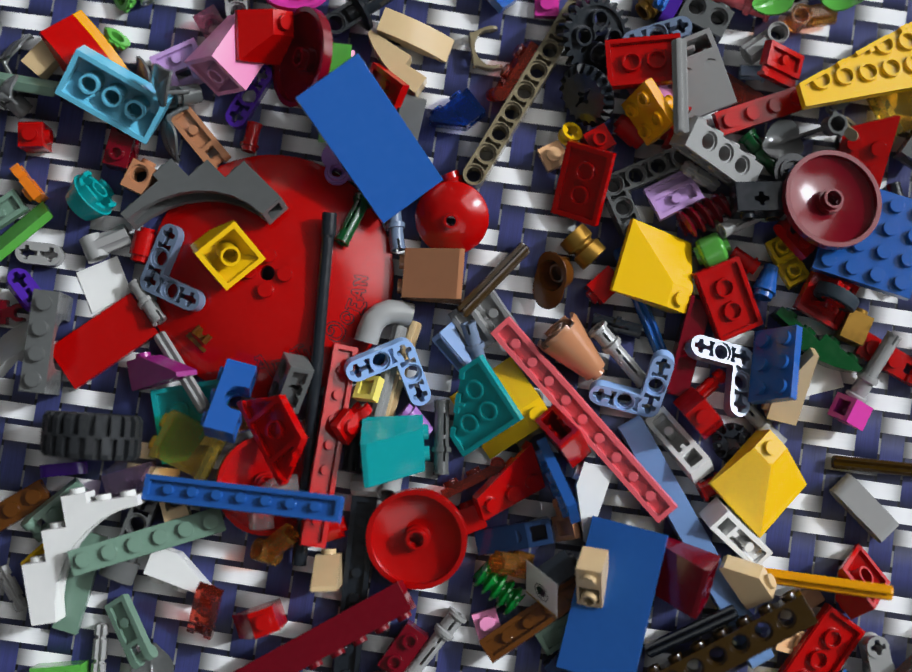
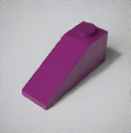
[126,352,197,391]

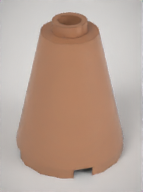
[537,312,605,380]

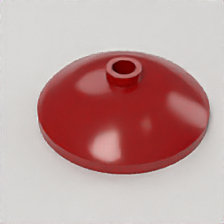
[415,181,489,252]

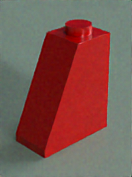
[673,387,724,440]
[534,404,592,468]
[232,598,288,639]

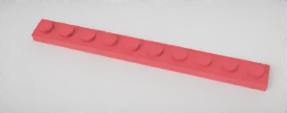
[490,316,678,523]

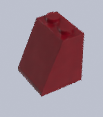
[655,537,721,619]

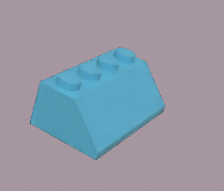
[55,45,174,144]

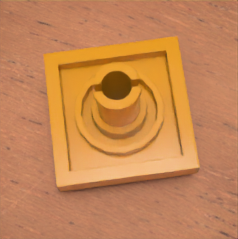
[621,78,673,146]

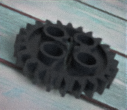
[557,0,631,75]

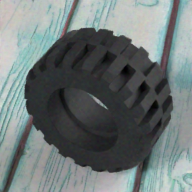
[40,411,143,461]

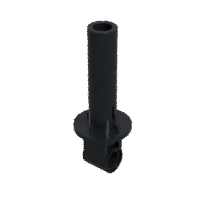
[326,0,394,38]

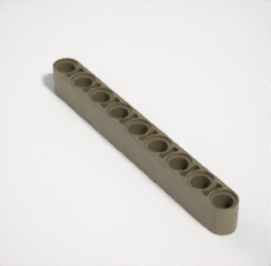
[463,0,577,189]

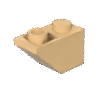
[576,546,609,609]

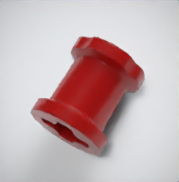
[695,471,718,503]

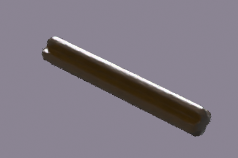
[456,242,530,318]
[831,455,912,477]

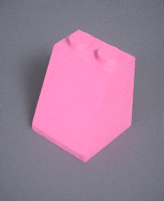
[185,14,264,96]

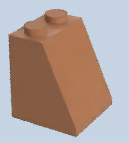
[397,248,465,304]

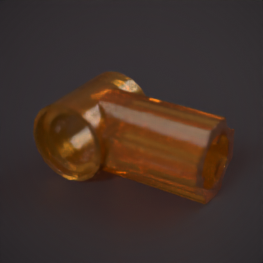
[784,3,838,33]
[250,523,299,566]
[488,550,535,580]

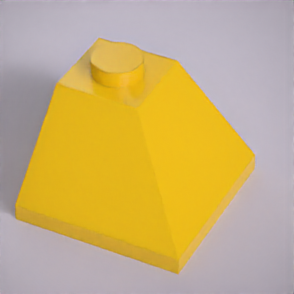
[190,220,266,291]

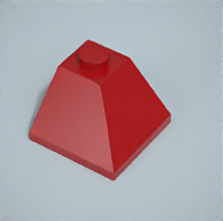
[234,9,294,66]
[835,543,891,620]

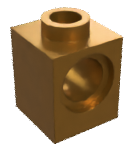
[833,307,874,347]

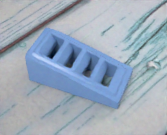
[431,322,472,372]

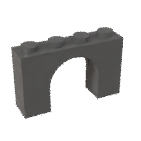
[18,289,74,395]

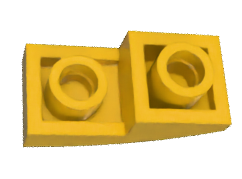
[764,236,809,290]

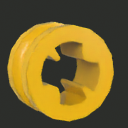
[557,122,583,146]

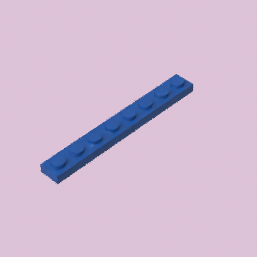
[141,474,345,524]

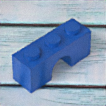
[200,358,258,443]

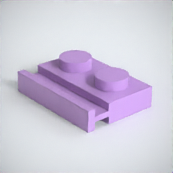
[643,171,704,222]

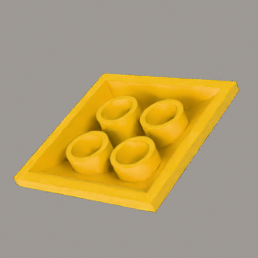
[610,219,693,314]
[449,357,548,459]
[708,430,807,538]

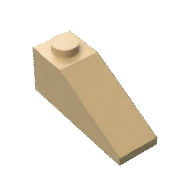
[761,348,819,426]
[311,548,344,592]

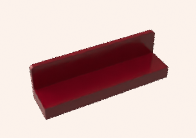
[666,295,708,397]

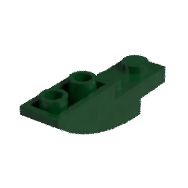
[770,306,863,373]

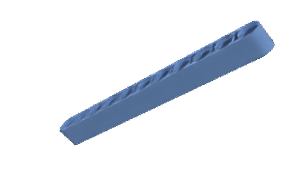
[617,415,774,669]

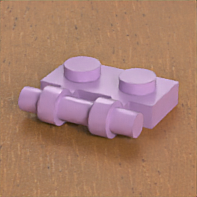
[149,37,204,86]

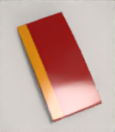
[39,10,129,73]

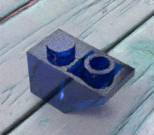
[429,88,486,131]

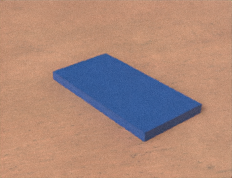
[295,53,443,223]
[556,516,669,672]

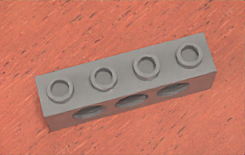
[669,115,763,188]

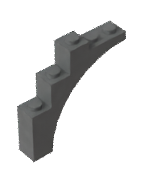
[120,159,288,230]

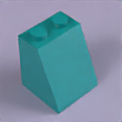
[360,415,430,488]

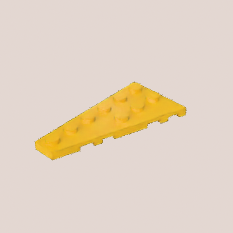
[796,22,912,110]

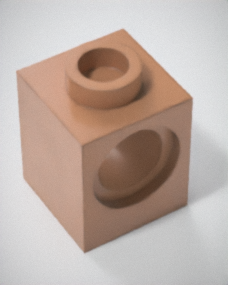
[120,158,157,196]

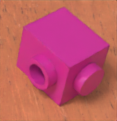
[827,392,873,431]

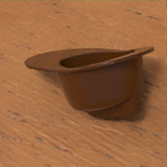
[533,251,574,310]

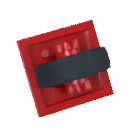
[792,271,859,331]

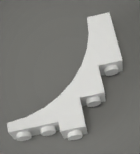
[21,486,147,626]

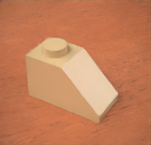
[719,555,777,610]

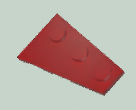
[472,441,545,521]

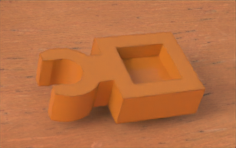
[9,163,49,203]

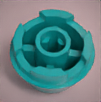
[65,171,117,221]

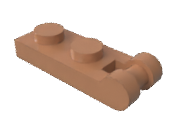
[171,105,232,169]

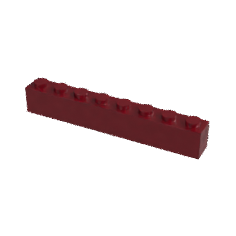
[234,580,416,672]

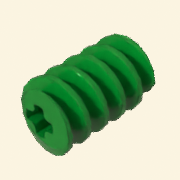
[471,558,526,615]

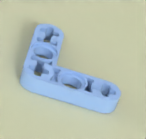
[344,337,431,406]
[589,349,674,417]

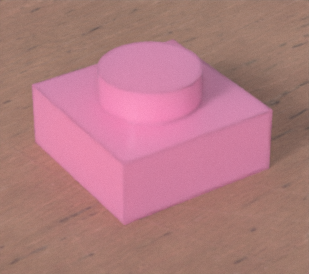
[471,606,501,639]

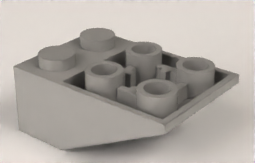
[682,28,737,117]

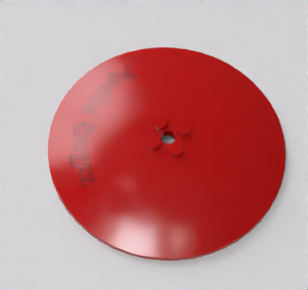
[150,155,394,398]

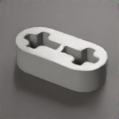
[15,241,65,267]

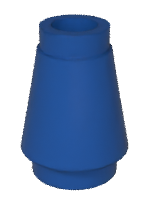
[751,263,779,302]

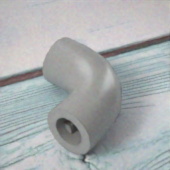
[354,299,415,345]

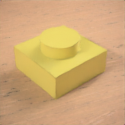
[352,376,385,403]

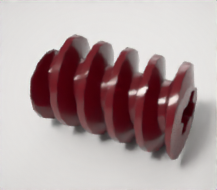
[676,192,731,238]

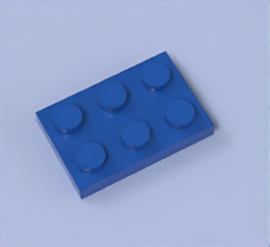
[748,325,803,405]
[535,437,581,525]

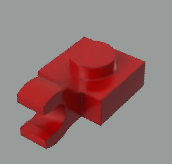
[330,402,373,445]

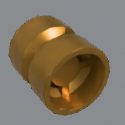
[560,223,607,270]

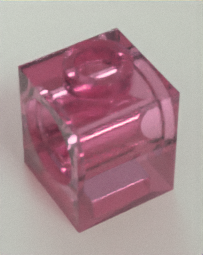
[193,4,223,39]

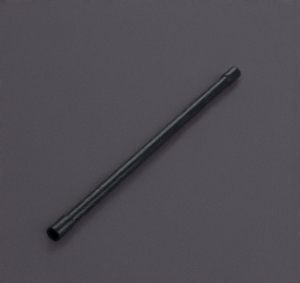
[291,212,337,566]

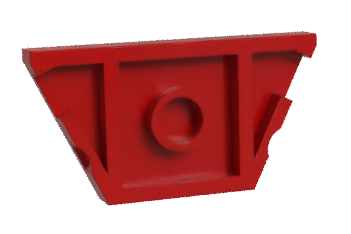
[837,115,901,189]
[237,395,308,487]

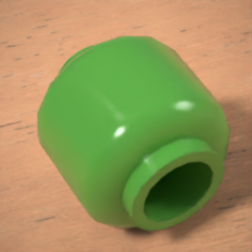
[693,232,732,267]

